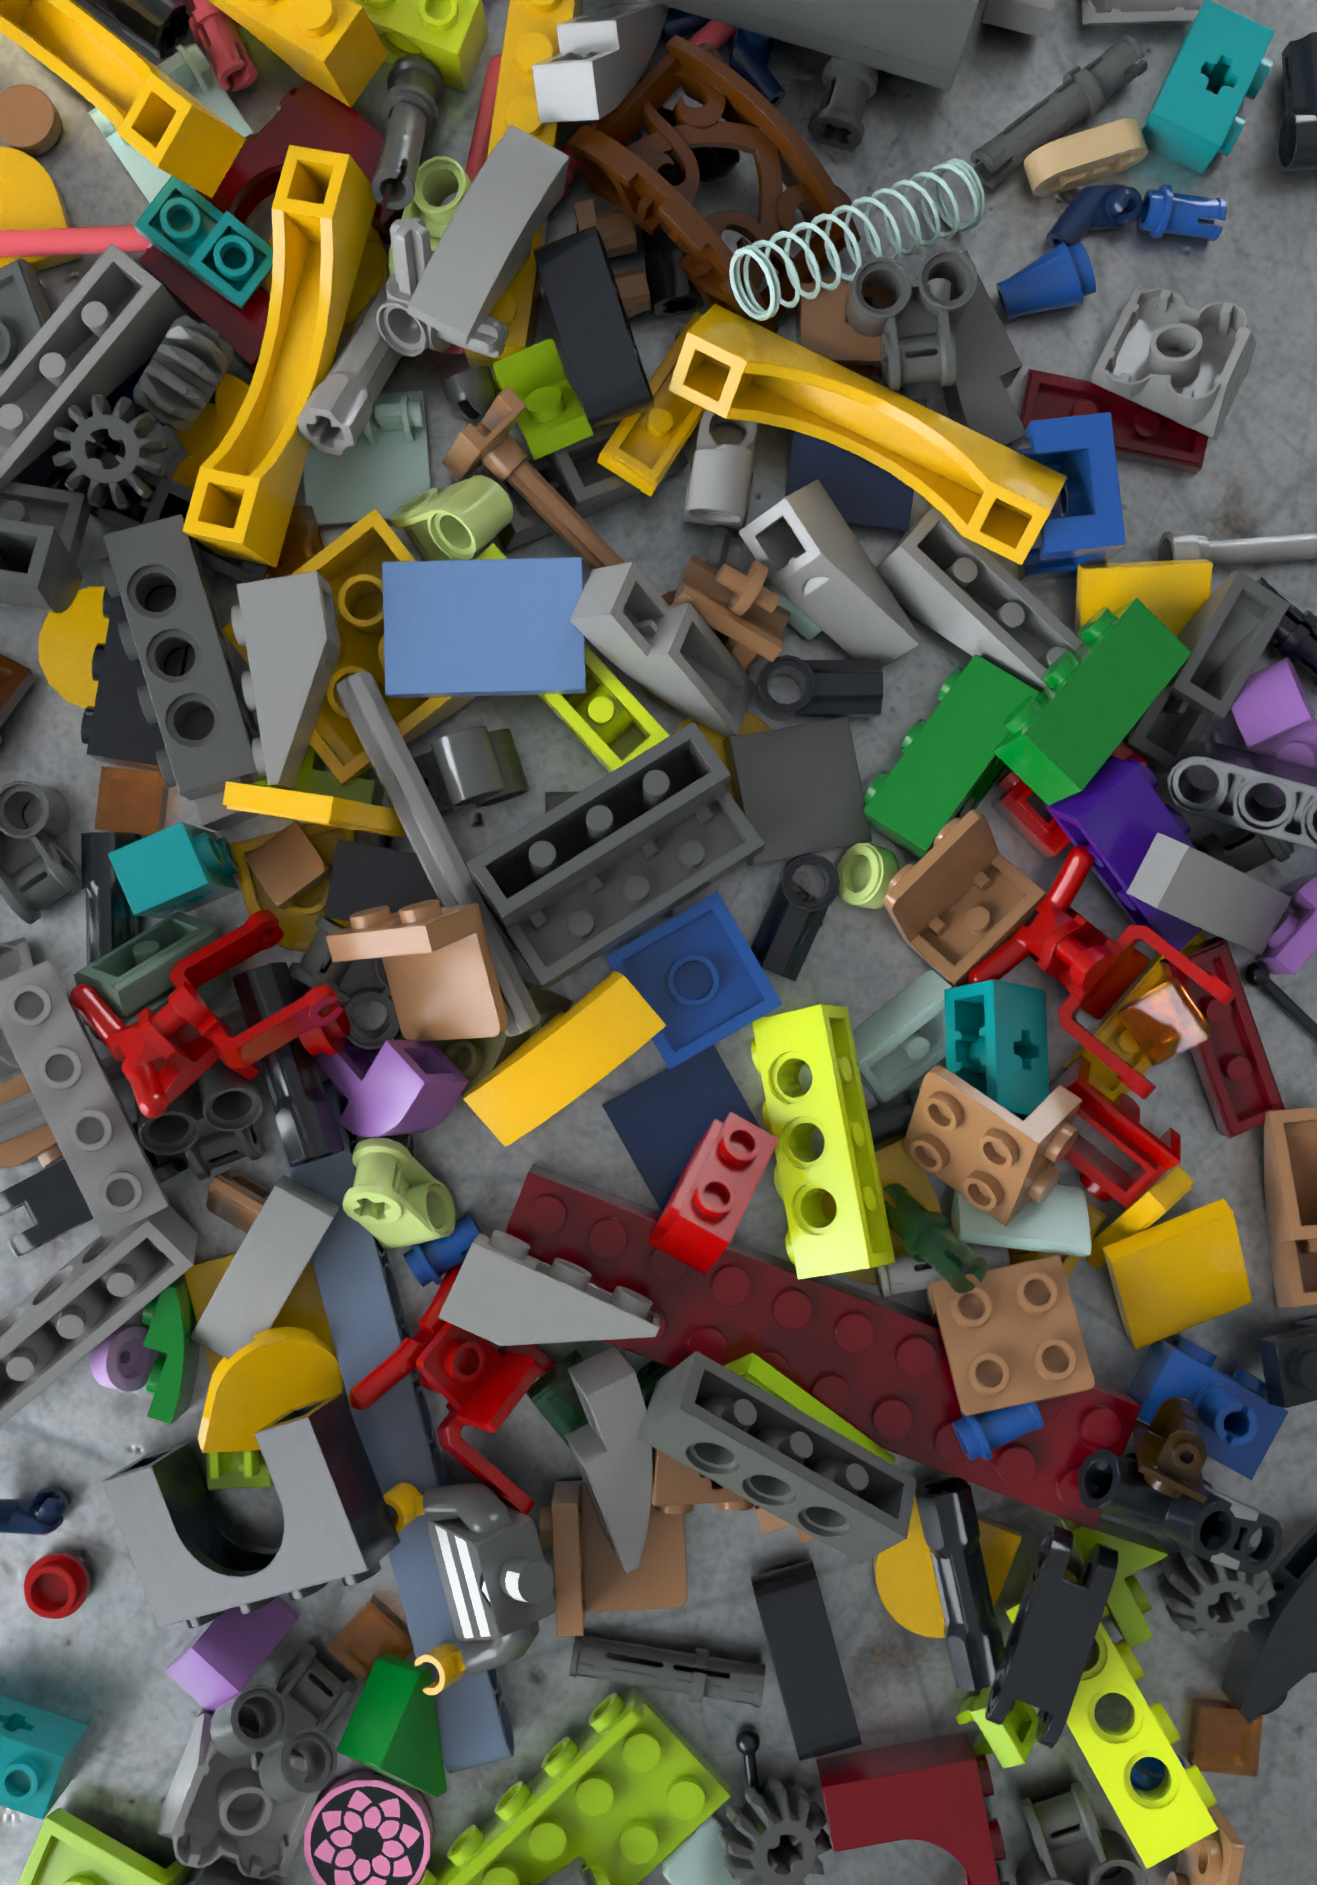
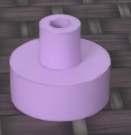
[90,1324,159,1392]

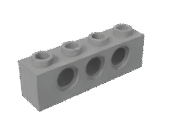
[0,960,169,1238]
[0,1204,198,1427]

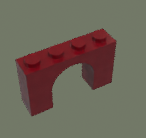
[139,81,404,375]
[816,1732,1010,1885]

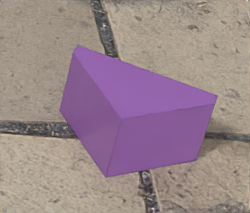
[165,1596,300,1714]

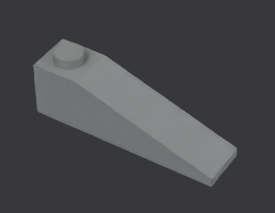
[0,243,185,490]
[875,506,1083,693]

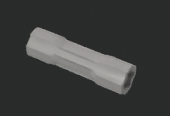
[297,284,403,456]

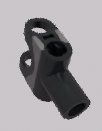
[1077,1448,1282,1574]

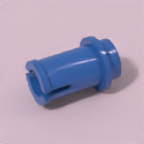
[1139,185,1227,241]
[403,1212,484,1287]
[952,1402,1044,1461]

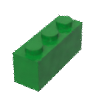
[993,598,1192,806]
[863,654,1040,859]

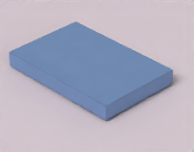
[382,557,586,698]

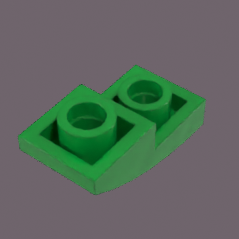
[142,1274,200,1425]

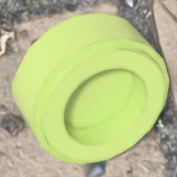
[837,843,899,909]

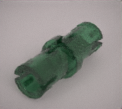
[883,1183,987,1294]

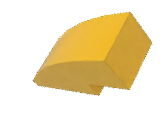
[462,970,667,1147]

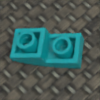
[134,176,273,309]

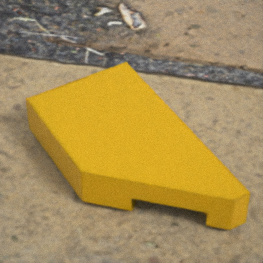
[1084,1165,1194,1269]

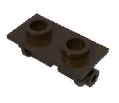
[1133,1396,1207,1503]

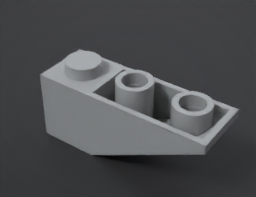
[738,479,923,668]
[231,571,341,790]
[438,1230,660,1346]

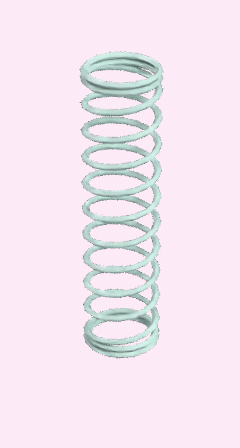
[729,158,985,321]

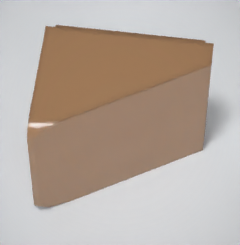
[245,821,333,910]
[206,1169,271,1233]

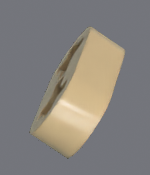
[1023,118,1148,197]

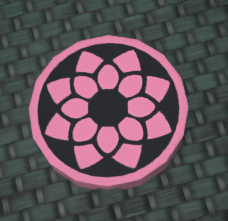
[304,1770,433,1885]

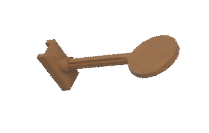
[442,386,751,714]

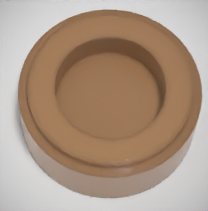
[0,84,61,156]

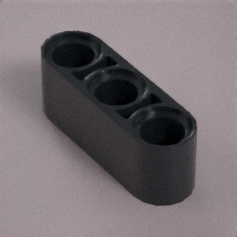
[534,225,655,430]
[1167,742,1317,849]
[751,1560,862,1761]

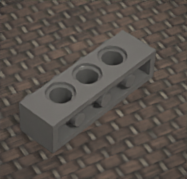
[99,514,266,801]
[639,1351,917,1564]

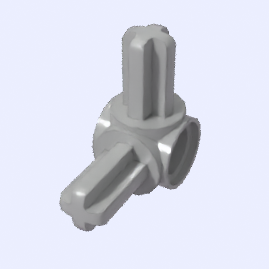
[376,217,509,358]

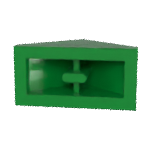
[336,1653,447,1797]

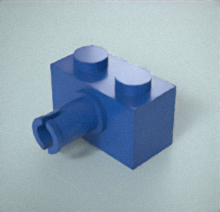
[1126,1336,1289,1481]

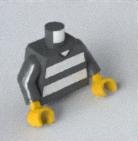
[383,1482,556,1695]

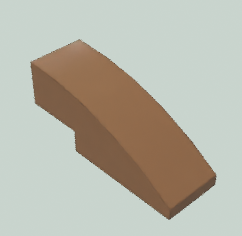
[1264,1107,1317,1308]

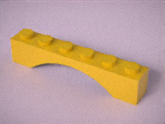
[0,0,246,198]
[207,0,388,108]
[464,0,583,368]
[183,145,377,568]
[668,303,1067,565]

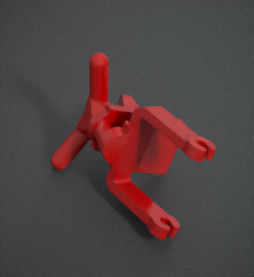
[968,845,1238,1099]
[69,909,343,1118]
[348,1263,587,1515]

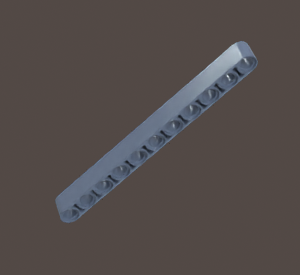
[273,1079,515,1774]

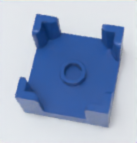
[1014,412,1126,582]
[604,891,783,1070]

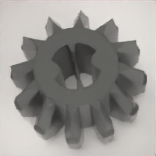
[133,315,233,432]
[53,394,169,510]
[1156,1541,1276,1644]
[718,1777,832,1885]

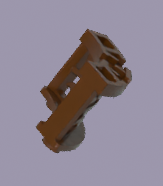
[567,35,861,333]

